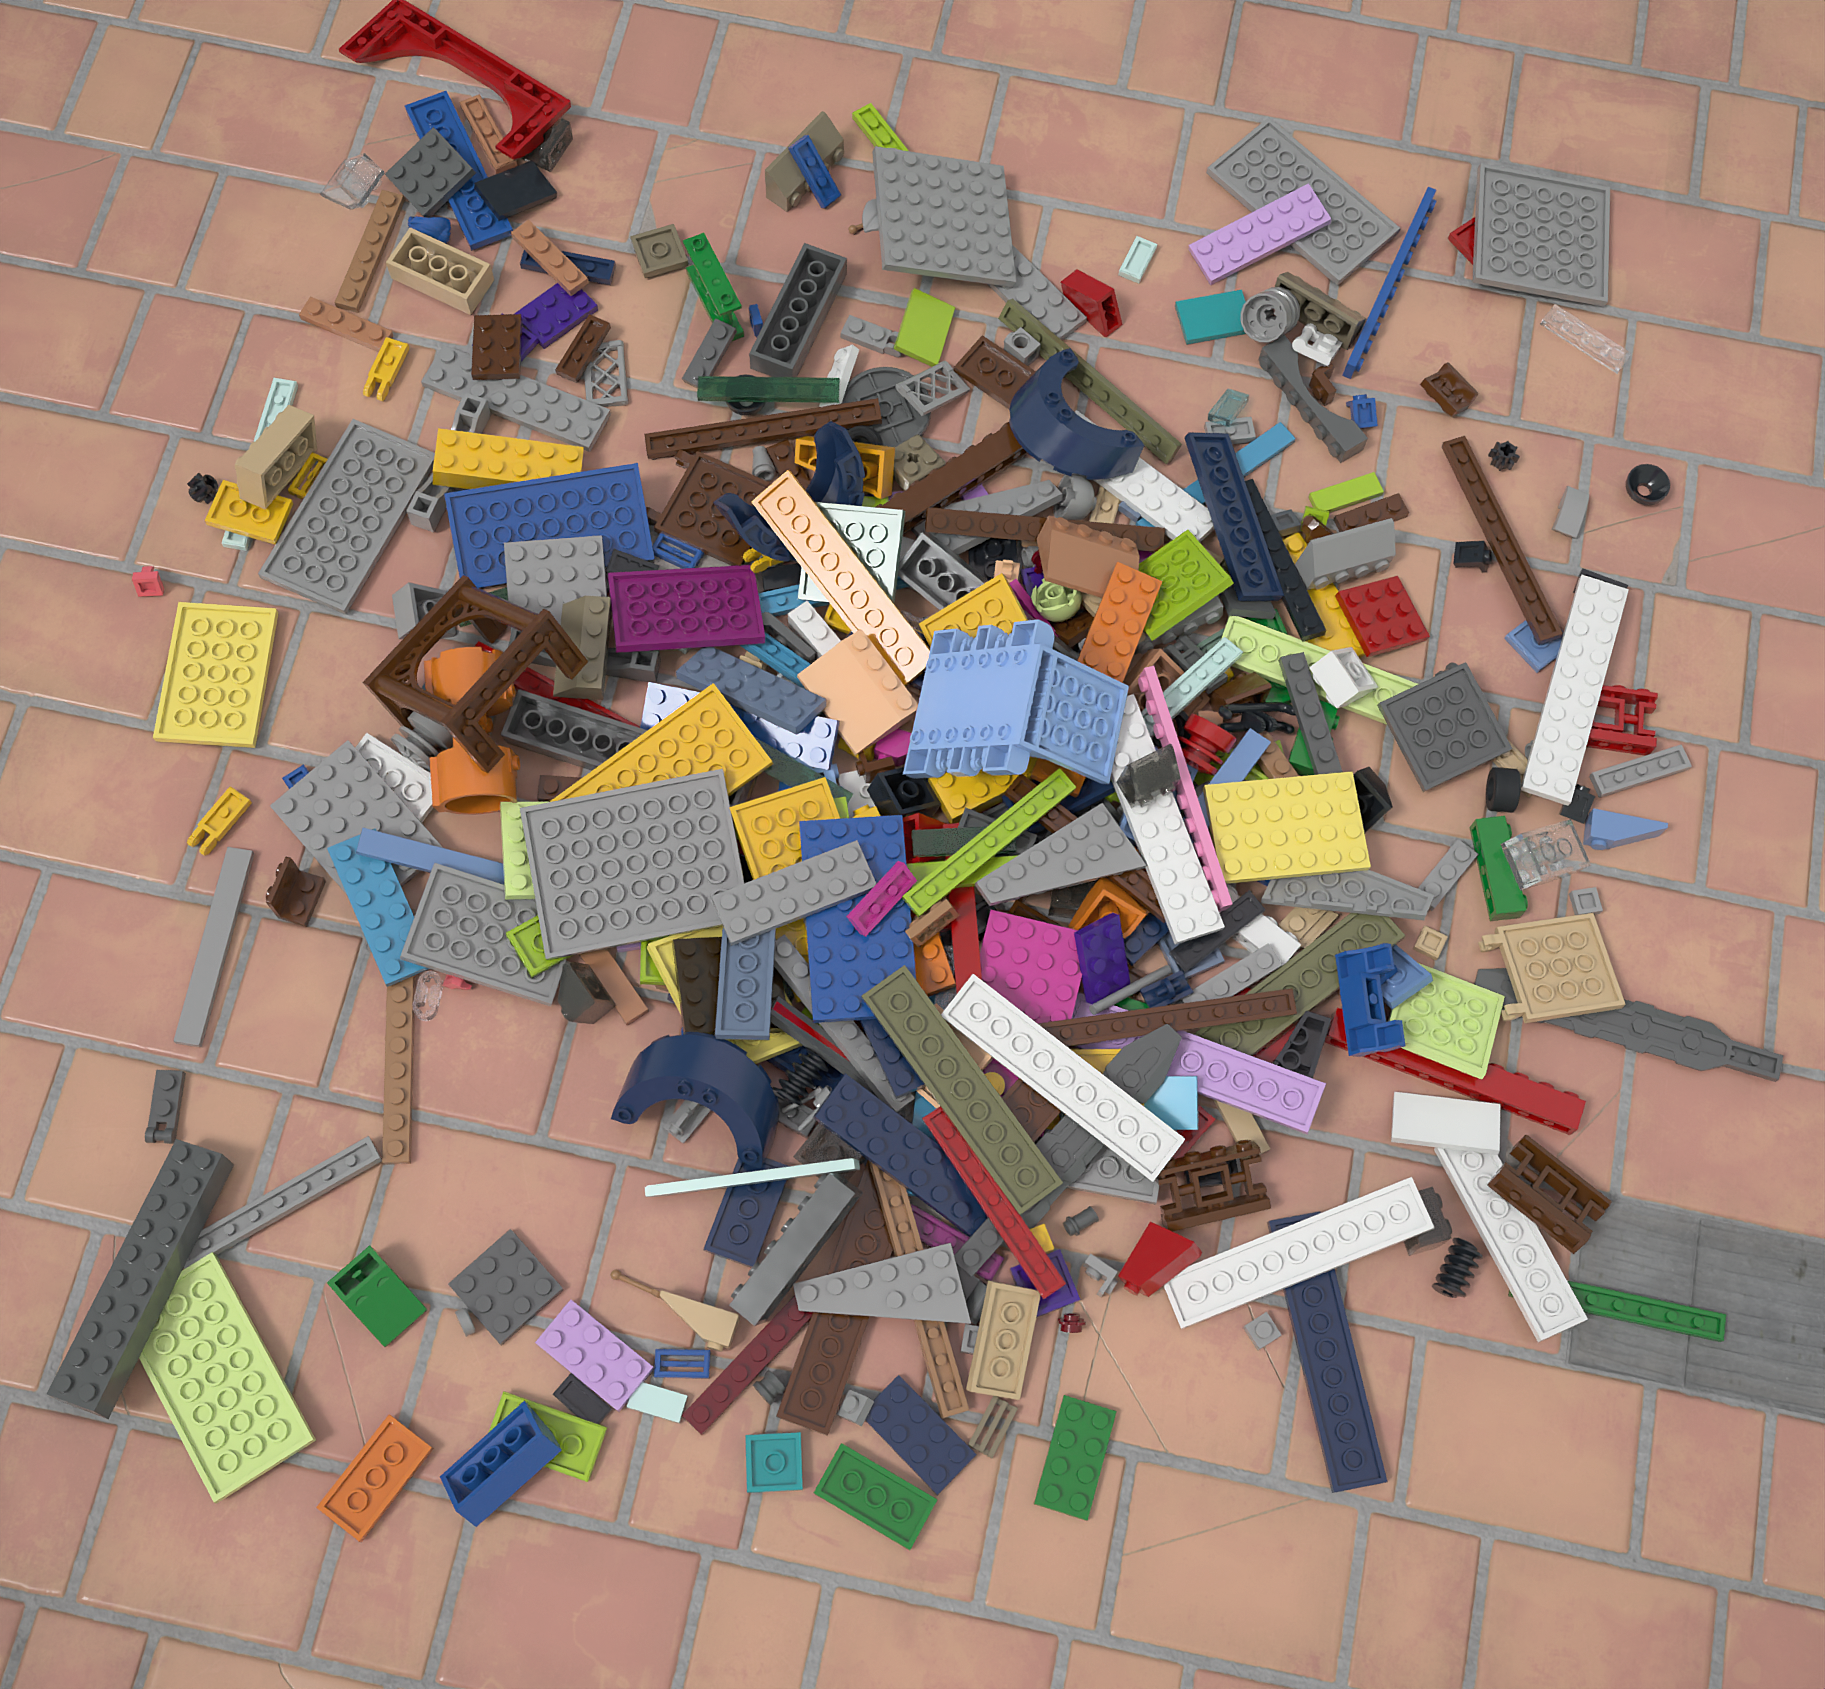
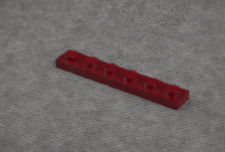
[682,1295,813,1435]

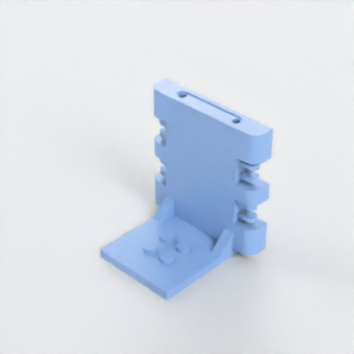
[903,619,1129,784]

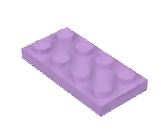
[535,1300,654,1412]

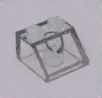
[320,153,385,210]

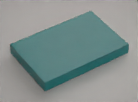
[1175,290,1246,345]

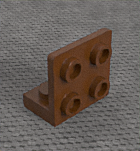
[266,856,326,927]

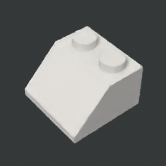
[1309,647,1378,708]

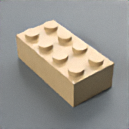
[386,228,494,315]
[235,405,317,509]

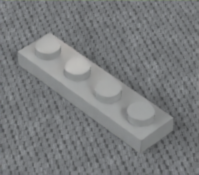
[1589,744,1692,798]
[1182,943,1282,1003]

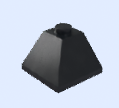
[1353,767,1393,834]

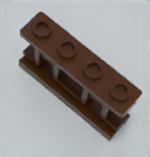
[1487,1135,1612,1254]
[1155,1140,1271,1232]

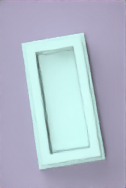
[1118,236,1157,284]
[627,1382,688,1424]

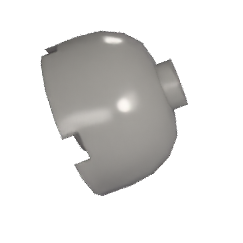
[1053,474,1097,521]

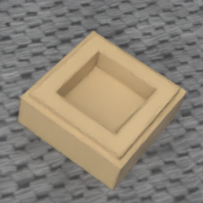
[1413,925,1448,960]

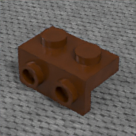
[1420,362,1478,417]

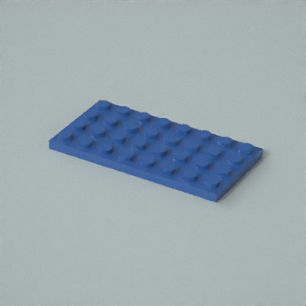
[444,463,655,588]
[799,815,916,1023]

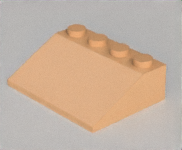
[797,629,918,756]

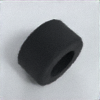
[1486,767,1521,813]

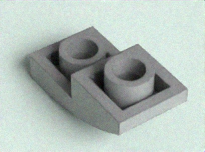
[1552,486,1589,538]

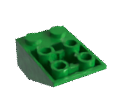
[327,1245,427,1347]

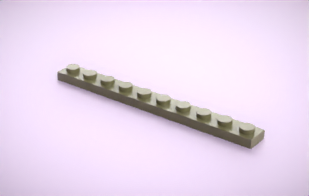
[998,298,1182,464]

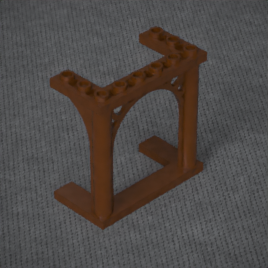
[362,575,588,773]

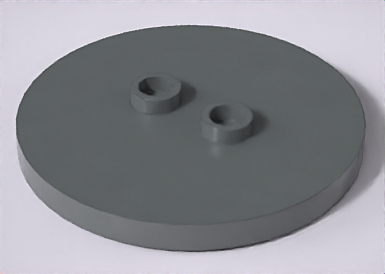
[841,367,931,447]

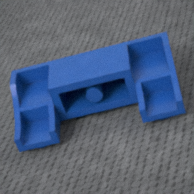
[1335,943,1406,1057]

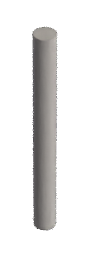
[1089,965,1172,1015]

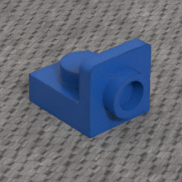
[1346,394,1378,428]

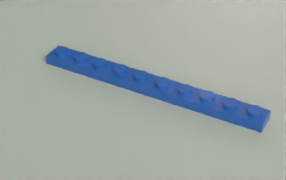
[1342,187,1437,379]

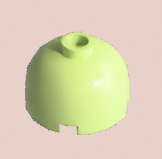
[1031,579,1082,622]

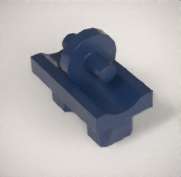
[1140,970,1194,1008]

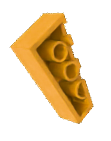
[795,436,895,499]

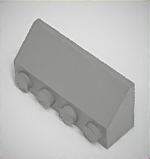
[1295,518,1396,590]

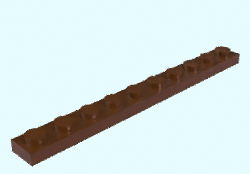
[644,398,882,459]
[1442,436,1563,645]
[924,507,1165,552]
[1038,988,1297,1047]

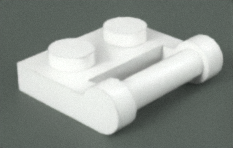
[1292,323,1342,366]

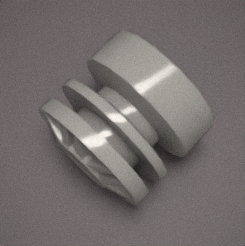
[1241,287,1300,342]
[391,711,453,771]

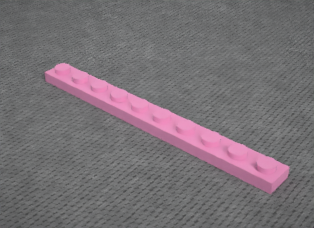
[1138,666,1232,912]

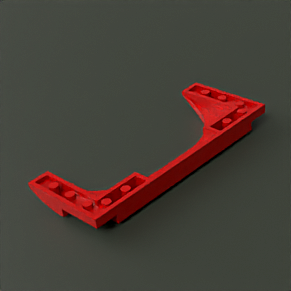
[339,0,571,160]

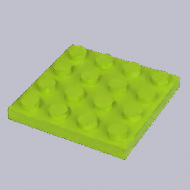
[1138,529,1234,641]

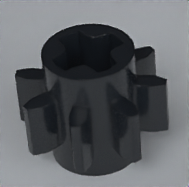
[1488,441,1520,471]
[187,473,218,504]

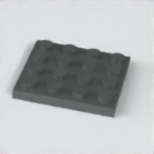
[1377,662,1512,792]

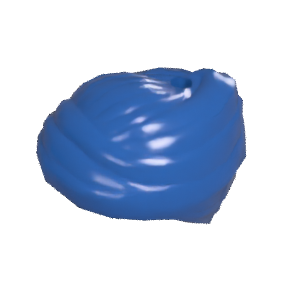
[408,216,451,244]

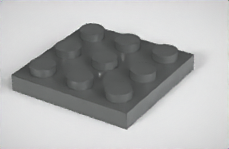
[385,127,476,218]
[448,1229,564,1346]

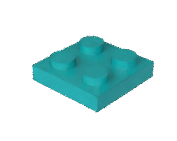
[745,1432,803,1493]

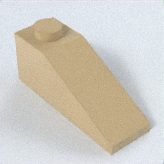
[659,1290,740,1352]

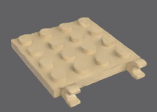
[1478,913,1625,1023]

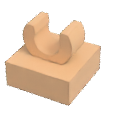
[994,560,1020,583]

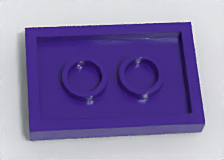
[514,283,598,349]
[1074,913,1131,1004]

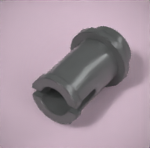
[1063,1206,1099,1236]

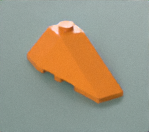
[1067,877,1146,938]

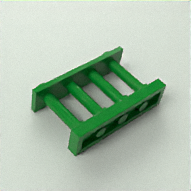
[683,233,744,341]

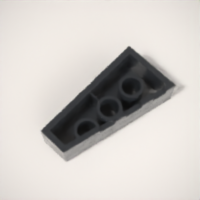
[1273,1011,1331,1079]

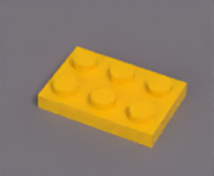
[205,480,293,545]

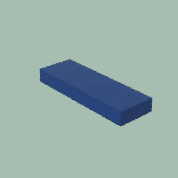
[788,135,841,208]

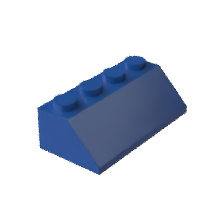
[440,1401,562,1527]

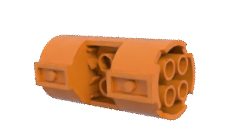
[424,647,520,814]

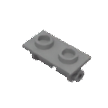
[663,1100,711,1144]

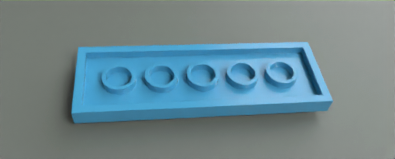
[327,828,429,987]

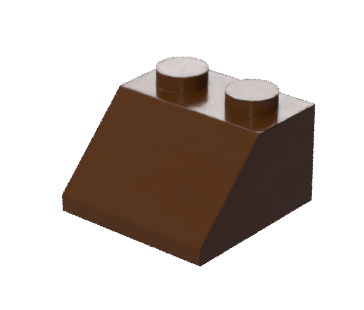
[1208,672,1272,722]

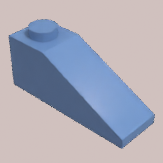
[1583,808,1668,850]

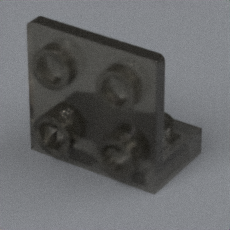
[520,118,573,172]

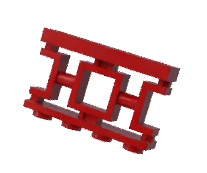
[1586,685,1658,756]

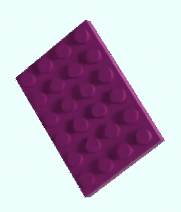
[608,565,765,653]

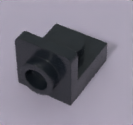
[1453,541,1492,573]
[1559,784,1595,824]

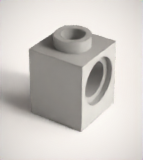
[1004,327,1041,366]

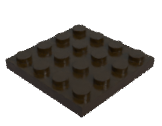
[672,937,786,1036]

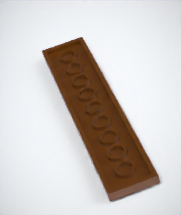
[776,1160,911,1436]

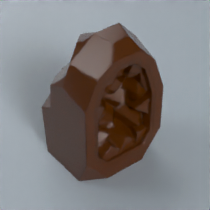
[1301,514,1334,544]

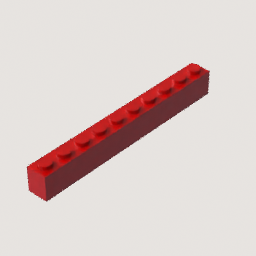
[1325,1007,1586,1135]

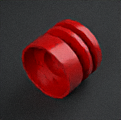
[1178,713,1237,776]

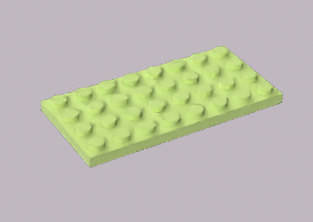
[139,1252,316,1503]

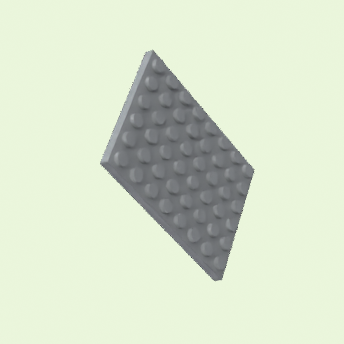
[520,769,745,960]

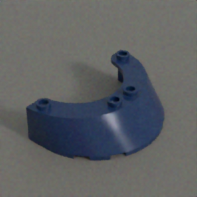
[1009,348,1145,480]
[713,421,865,562]
[611,1032,779,1169]

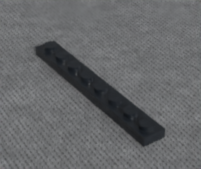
[1245,479,1326,642]

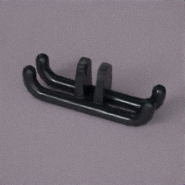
[1217,702,1296,734]

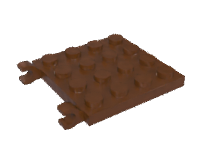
[646,450,772,566]

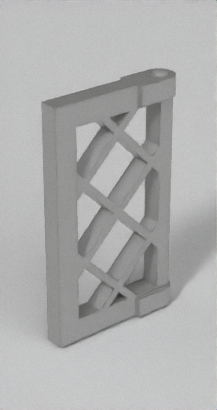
[584,340,628,407]
[896,361,970,416]

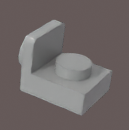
[1083,1254,1118,1297]

